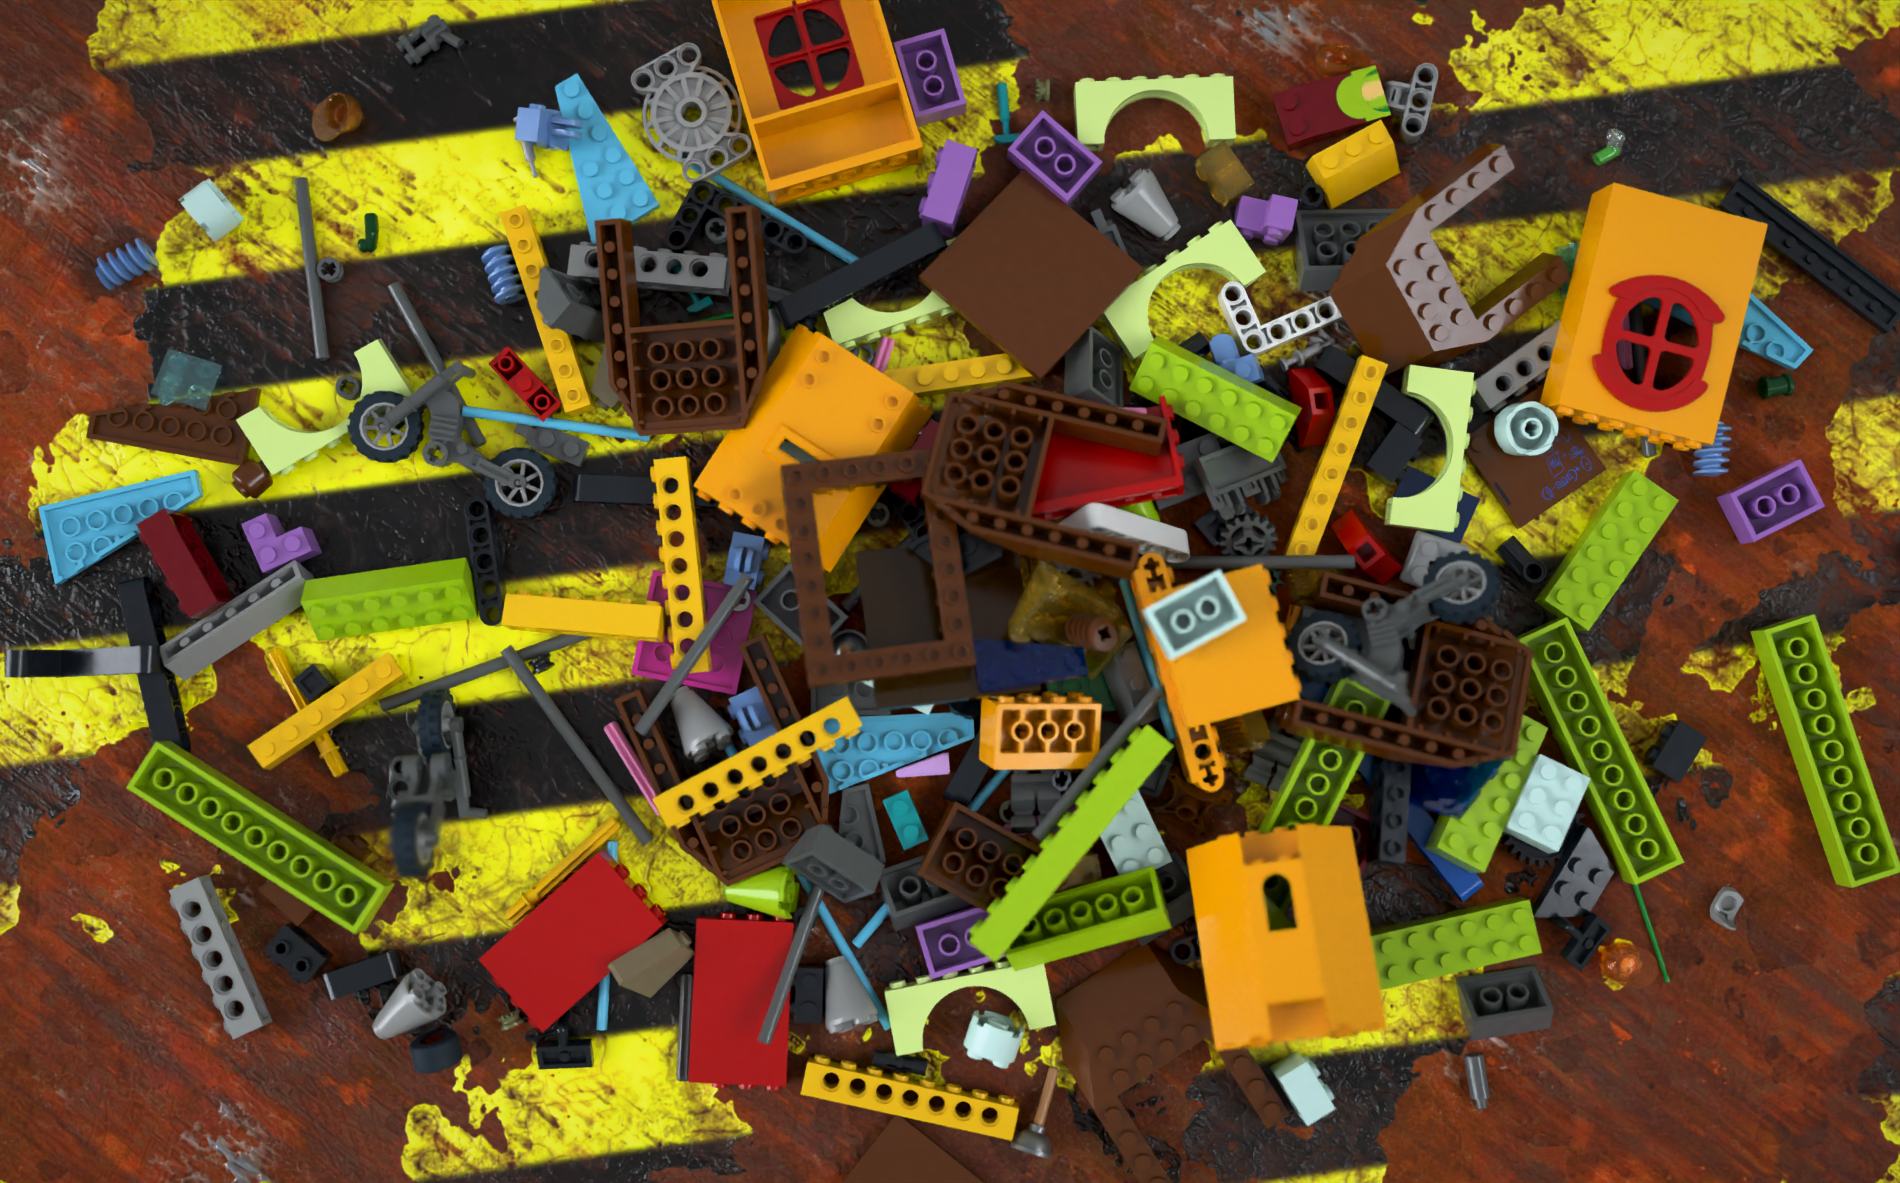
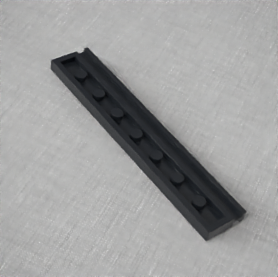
[1717,175,1900,334]

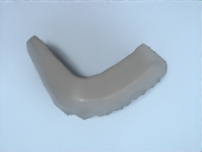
[1710,886,1744,930]

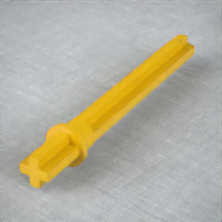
[267,648,349,778]
[504,816,621,924]

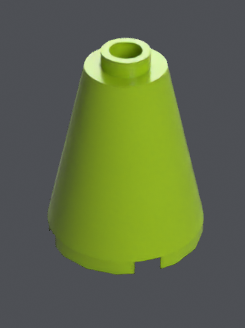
[722,865,800,919]

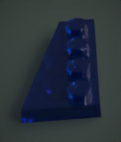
[973,638,1089,693]

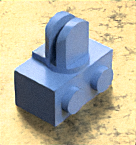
[515,104,583,151]
[1209,334,1265,384]
[723,531,771,591]
[727,686,777,746]

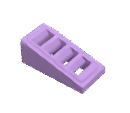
[896,752,950,778]

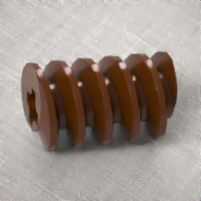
[1065,612,1118,651]

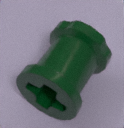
[1757,373,1794,400]

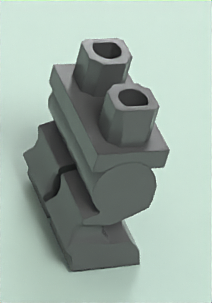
[1240,716,1305,792]
[1011,769,1061,833]

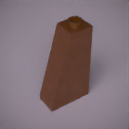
[259,834,372,926]

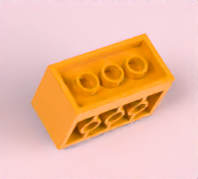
[979,691,1102,770]

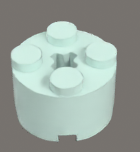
[178,178,245,243]
[1494,401,1558,456]
[964,1010,1025,1069]

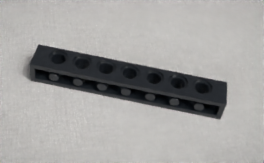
[1366,648,1414,867]

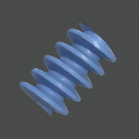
[95,238,160,290]
[481,244,526,305]
[1692,422,1732,477]

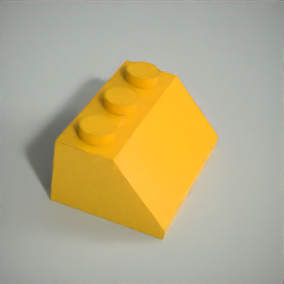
[1306,120,1400,210]

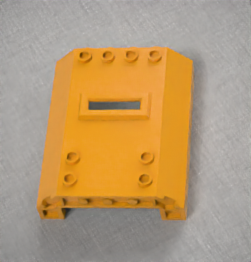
[693,323,934,574]

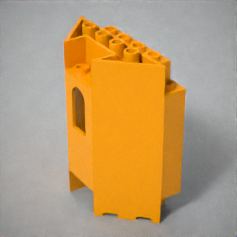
[1186,823,1388,1051]

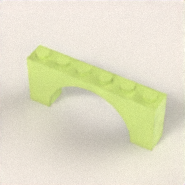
[1073,73,1236,151]
[1101,219,1266,363]
[822,237,957,350]
[236,339,414,476]
[1384,365,1476,533]
[884,959,1056,1056]

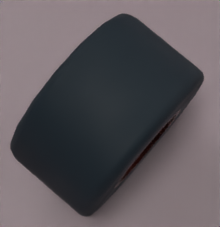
[409,1029,463,1074]

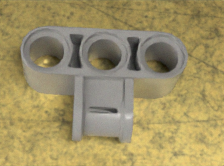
[1383,63,1438,144]

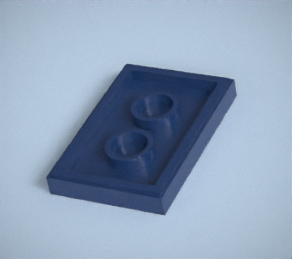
[1384,465,1480,544]

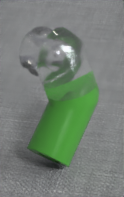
[1593,128,1625,166]

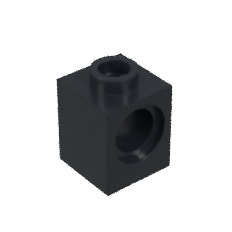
[292,663,340,701]

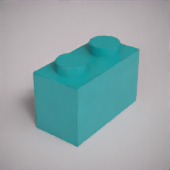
[883,788,929,850]

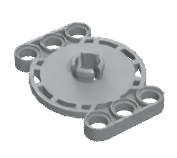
[631,42,753,185]

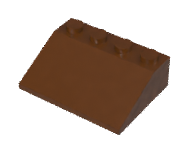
[917,801,1043,914]

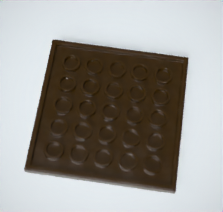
[855,546,1040,711]

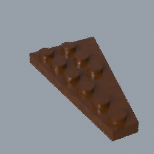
[86,388,262,466]

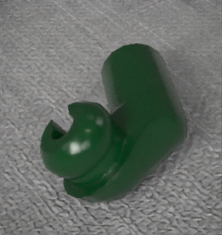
[358,213,379,253]

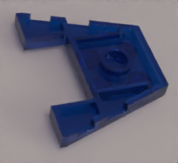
[1409,757,1511,820]

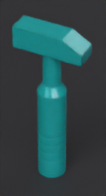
[994,83,1020,145]
[672,265,713,314]

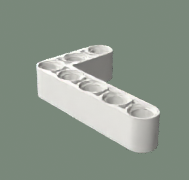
[1218,281,1343,356]
[1058,503,1190,563]

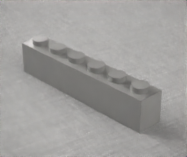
[160,559,315,681]

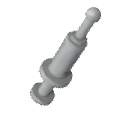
[513,117,538,178]
[1278,339,1335,372]

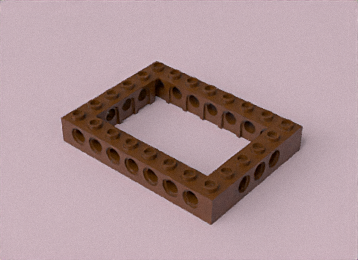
[780,448,976,689]

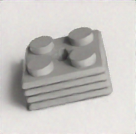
[1399,530,1470,596]

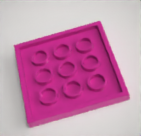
[631,570,758,695]

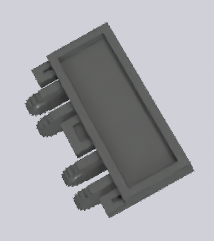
[1192,444,1289,520]

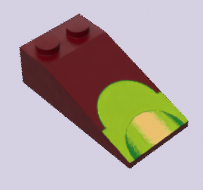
[1272,65,1391,152]

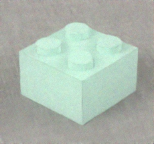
[1269,1051,1335,1126]

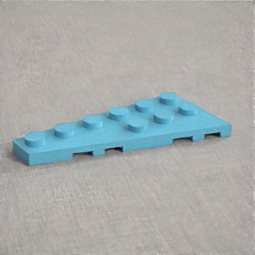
[555,73,661,245]
[1641,293,1813,371]
[38,470,204,585]
[814,712,974,794]

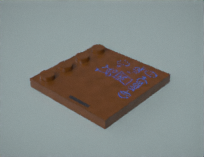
[1464,383,1606,529]

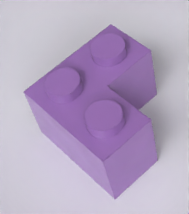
[1233,194,1298,245]
[241,513,322,574]

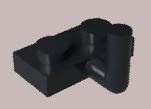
[1547,912,1612,971]
[536,1010,594,1070]

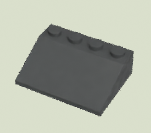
[1294,208,1399,291]

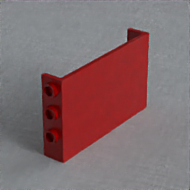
[1031,396,1185,521]
[478,848,668,1033]
[688,912,795,1090]

